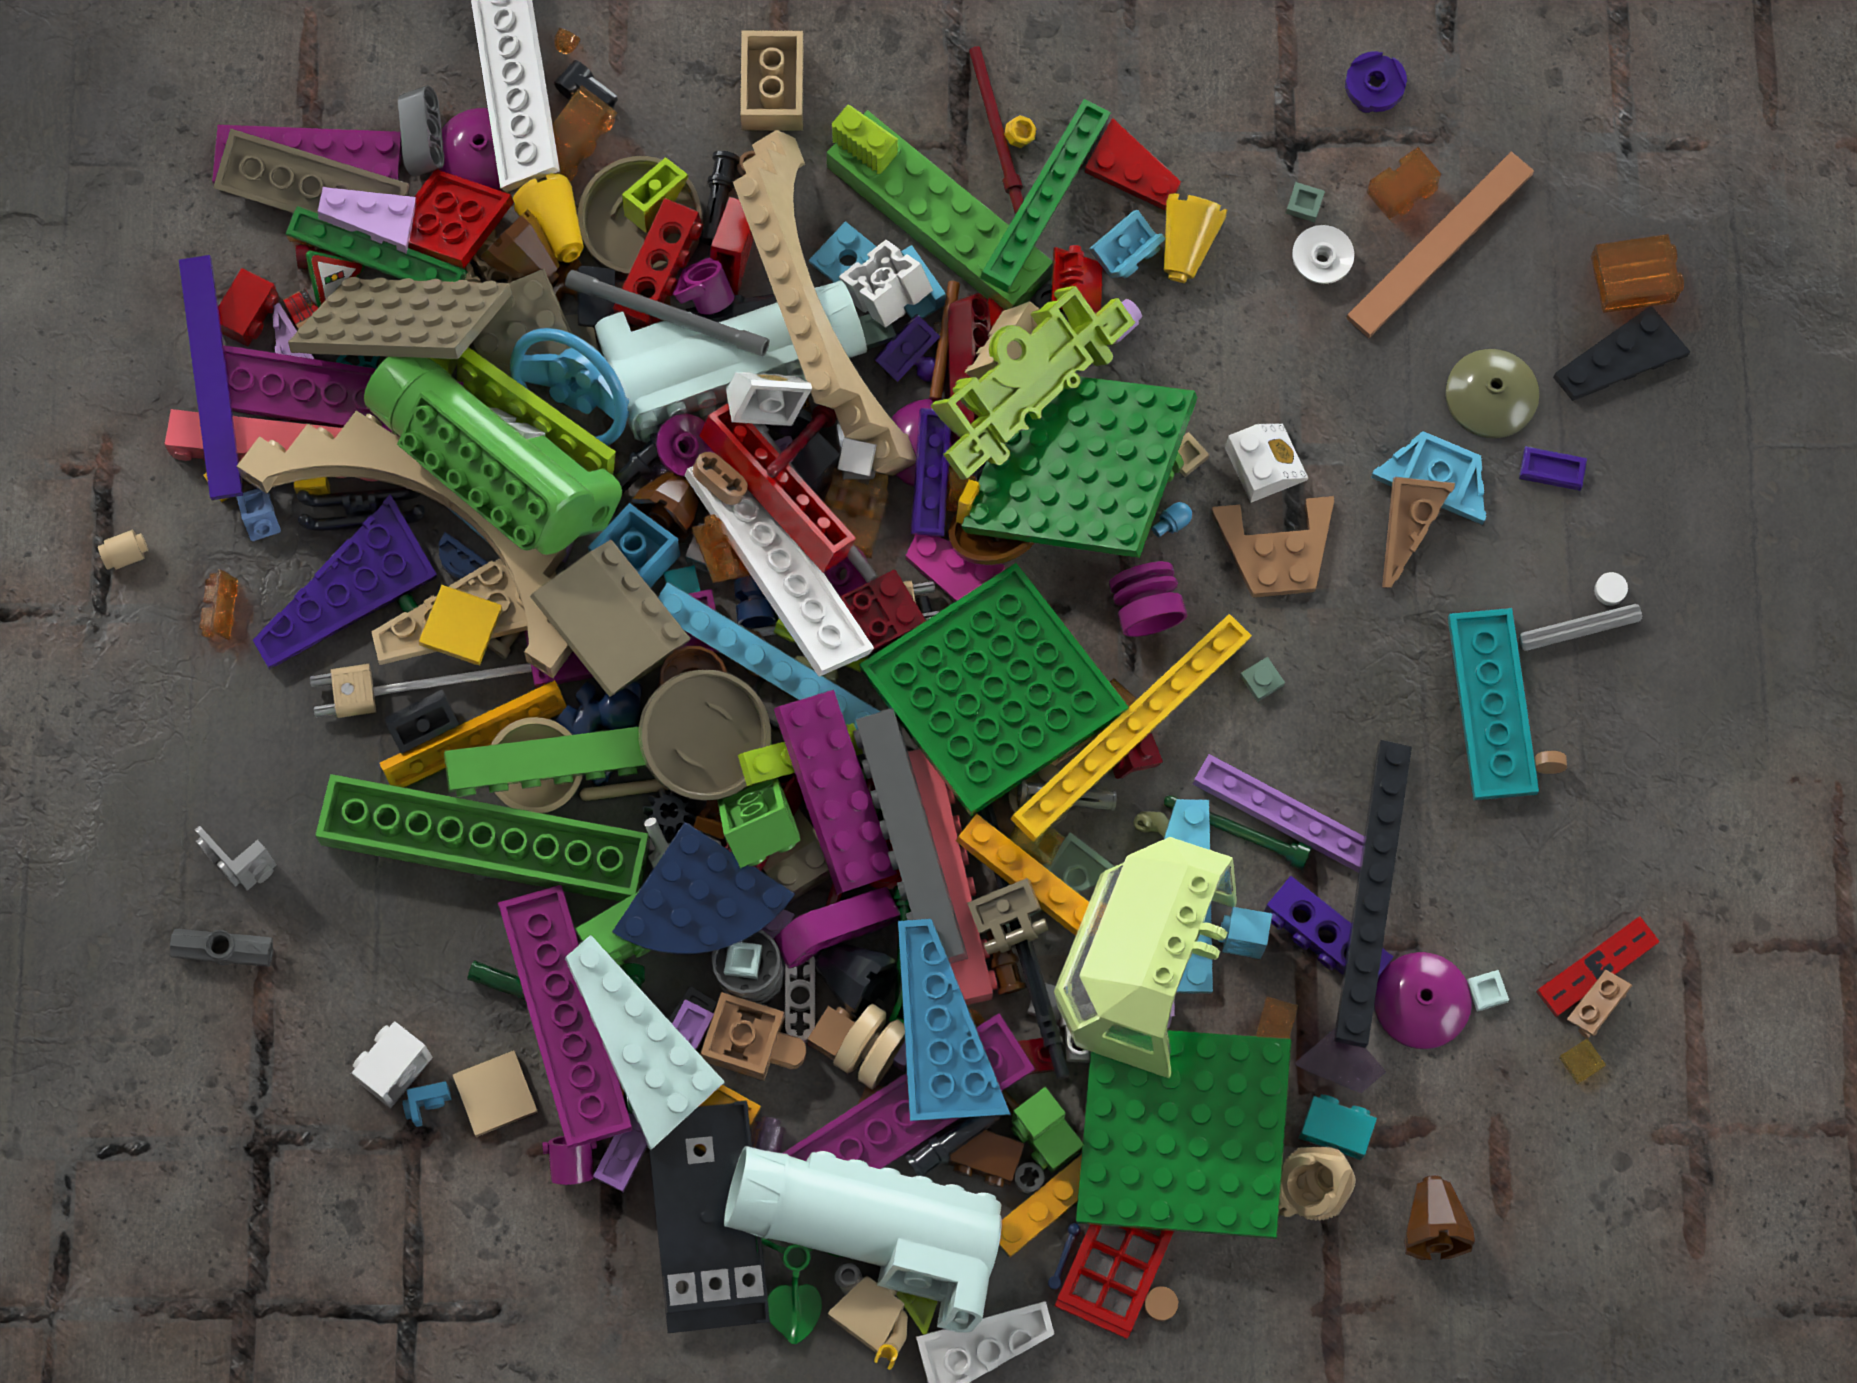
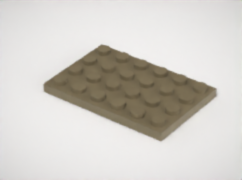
[288,277,512,359]

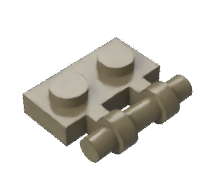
[967,878,1049,955]

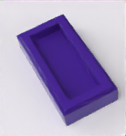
[1519,446,1587,491]

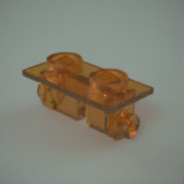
[199,569,238,640]

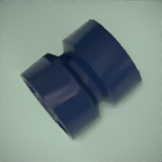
[734,574,778,629]

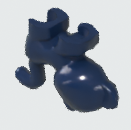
[556,681,643,786]

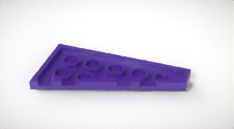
[253,494,437,670]

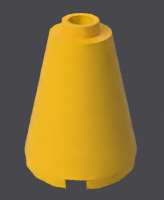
[513,173,584,262]
[1164,193,1228,283]

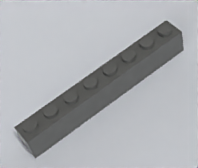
[853,708,968,964]

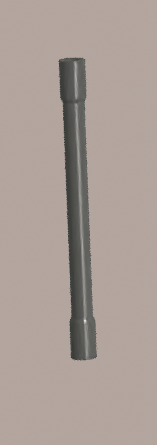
[565,270,770,357]

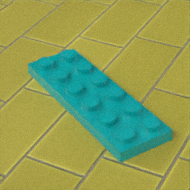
[1448,608,1539,800]

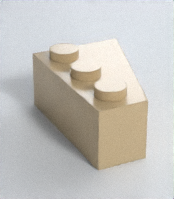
[965,302,1040,380]

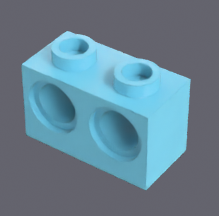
[1218,907,1272,959]

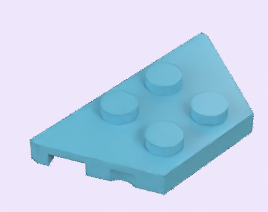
[1371,431,1486,525]

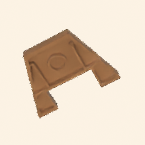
[1211,496,1334,598]

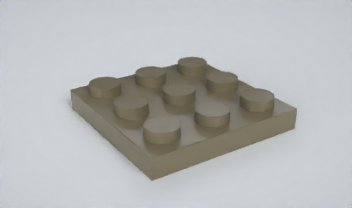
[473,269,572,377]

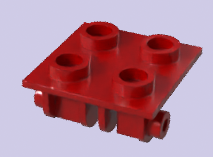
[1052,245,1102,314]

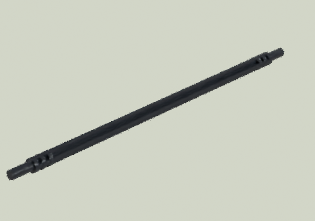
[916,596,1069,1079]

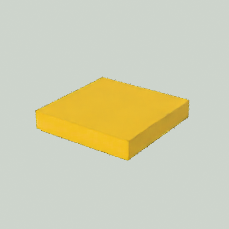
[418,585,503,666]

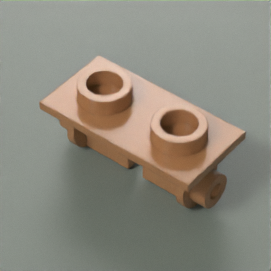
[1567,970,1632,1039]

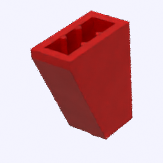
[710,197,754,295]

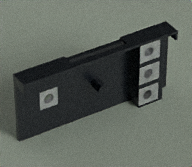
[649,1101,770,1334]

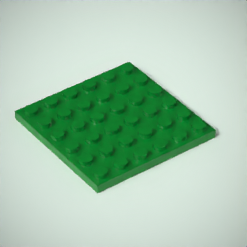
[962,376,1198,558]
[859,563,1129,816]
[1076,1026,1292,1239]

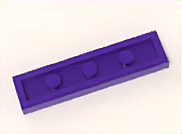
[911,408,951,537]

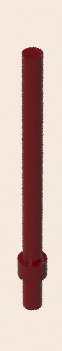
[969,46,1024,214]

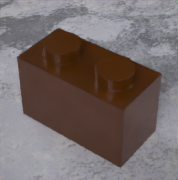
[948,1130,1024,1188]

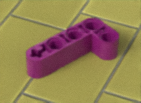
[773,887,901,969]

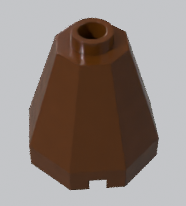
[480,209,560,283]
[632,470,700,543]
[1404,1175,1475,1260]

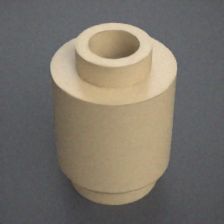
[98,529,148,570]

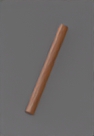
[929,281,960,401]

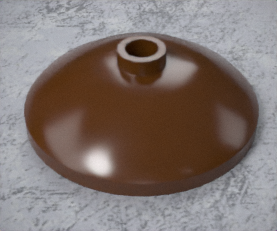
[949,513,1035,565]

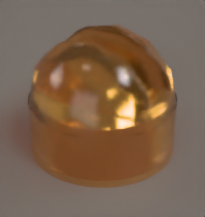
[554,28,581,54]

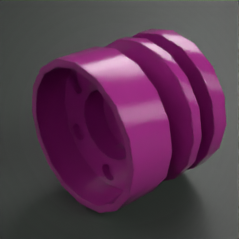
[1109,561,1187,637]

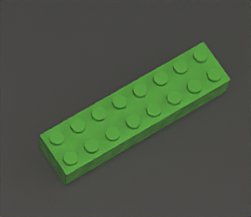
[827,110,1053,310]

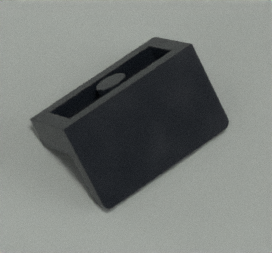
[577,266,615,337]

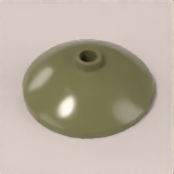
[1445,349,1539,438]

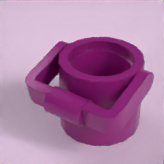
[673,258,734,314]
[542,1136,597,1185]

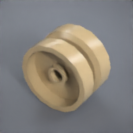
[833,1004,905,1090]

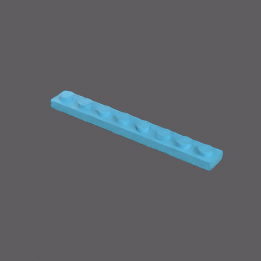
[658,582,881,730]

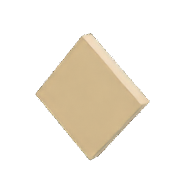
[453,1050,538,1137]

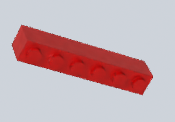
[699,403,856,573]

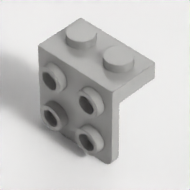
[195,826,277,890]

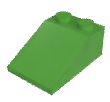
[717,778,801,868]

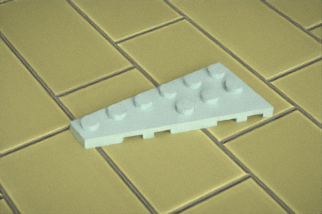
[565,935,724,1150]

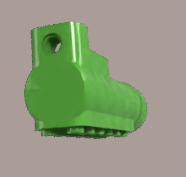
[364,357,622,555]

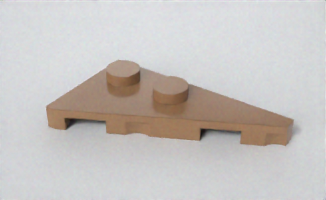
[1382,477,1455,588]

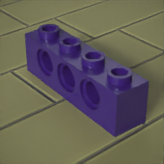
[1264,876,1393,977]

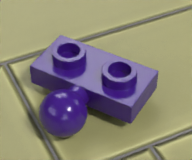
[874,314,940,382]

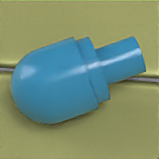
[1152,502,1192,538]

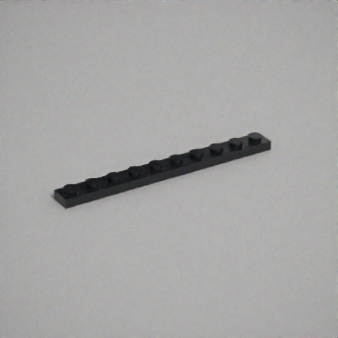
[1333,740,1412,1048]

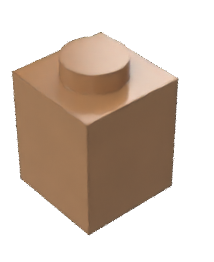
[807,1006,855,1061]

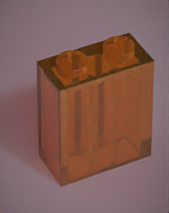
[1590,234,1684,313]

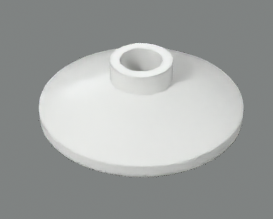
[1292,225,1354,284]

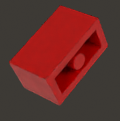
[218,268,279,347]

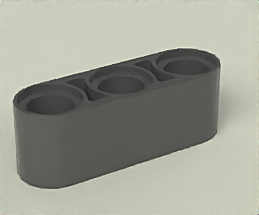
[398,85,444,177]

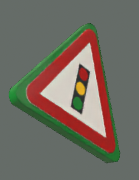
[306,251,365,308]

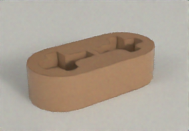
[692,452,748,505]

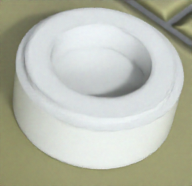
[1594,572,1628,606]

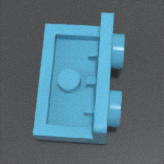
[1089,210,1166,278]

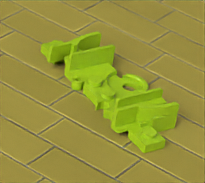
[931,286,1136,479]

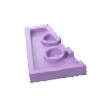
[318,187,416,254]

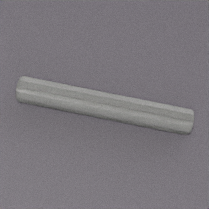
[1519,604,1642,651]

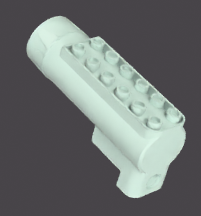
[595,280,867,442]
[724,1146,1002,1332]

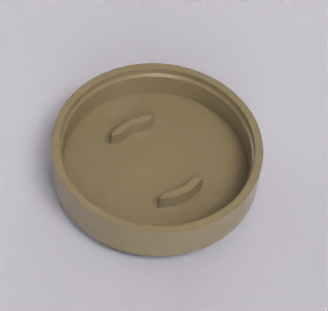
[578,156,703,280]
[639,670,771,800]

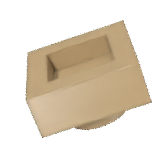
[1178,432,1209,477]

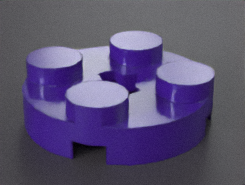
[1345,51,1407,113]

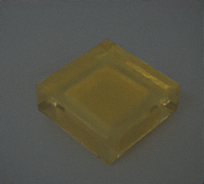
[1559,1038,1606,1085]

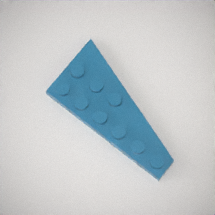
[898,919,1011,1121]

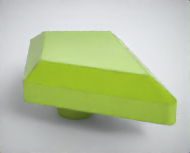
[896,1291,938,1335]

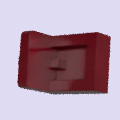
[1112,733,1163,779]

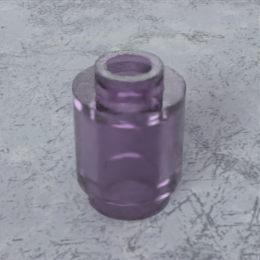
[751,1116,786,1153]

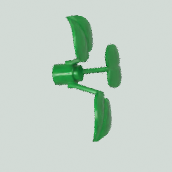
[755,1235,843,1344]

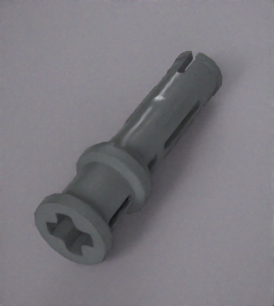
[1017,780,1117,811]

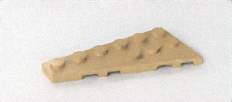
[372,559,556,665]

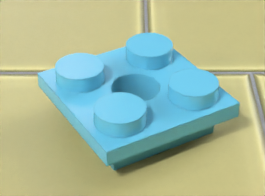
[809,221,877,283]

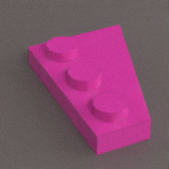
[906,535,1005,602]

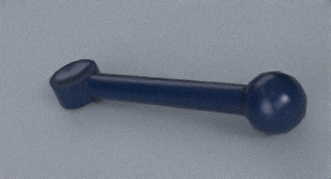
[1048,1223,1081,1290]

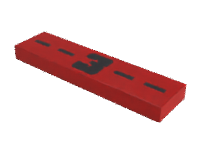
[1536,916,1660,1017]

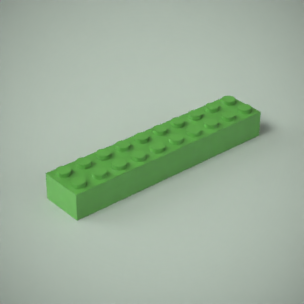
[316,774,651,902]

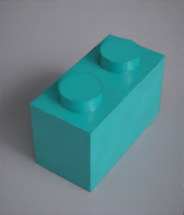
[1299,1094,1377,1160]

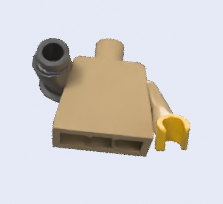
[828,1263,908,1370]

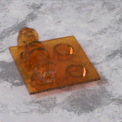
[692,514,751,583]

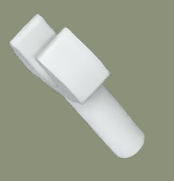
[644,818,671,868]

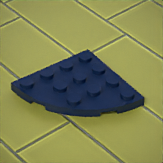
[612,822,795,954]

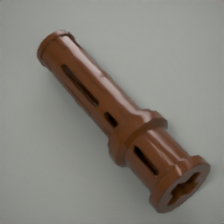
[987,925,1027,996]

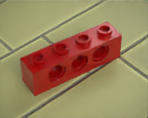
[613,198,703,328]

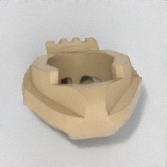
[1279,1147,1356,1221]

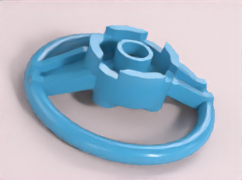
[510,328,629,446]

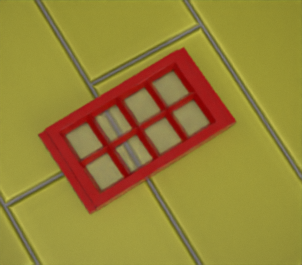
[1054,1224,1174,1339]

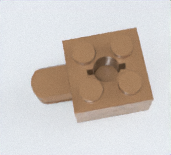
[701,992,807,1081]

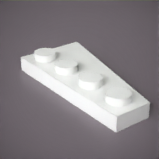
[916,1301,1054,1383]

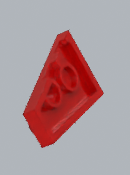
[1085,118,1181,211]

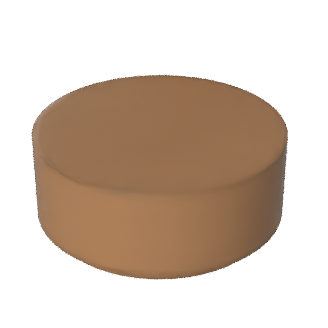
[1534,751,1567,774]
[1144,1287,1178,1321]

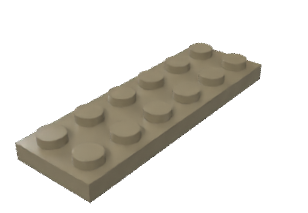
[213,129,410,213]

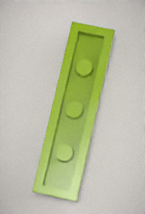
[738,723,863,786]

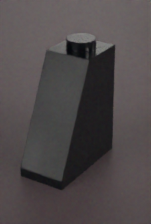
[790,432,841,496]

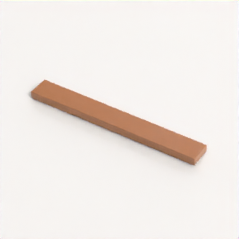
[1346,151,1534,338]

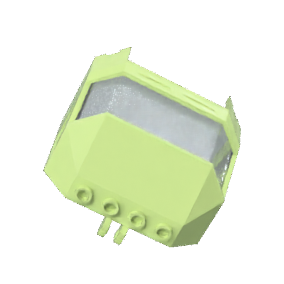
[1054,837,1237,1078]

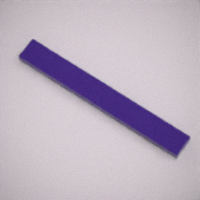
[179,255,243,500]

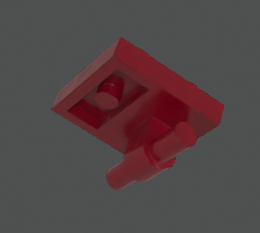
[840,569,926,654]

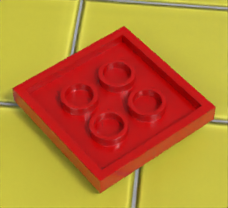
[408,169,514,268]

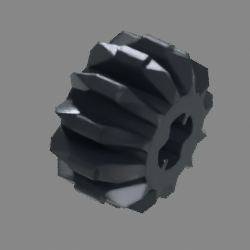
[643,788,697,842]

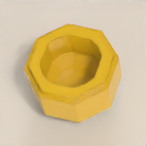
[1004,115,1037,148]

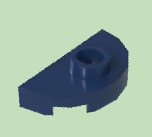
[439,532,488,580]

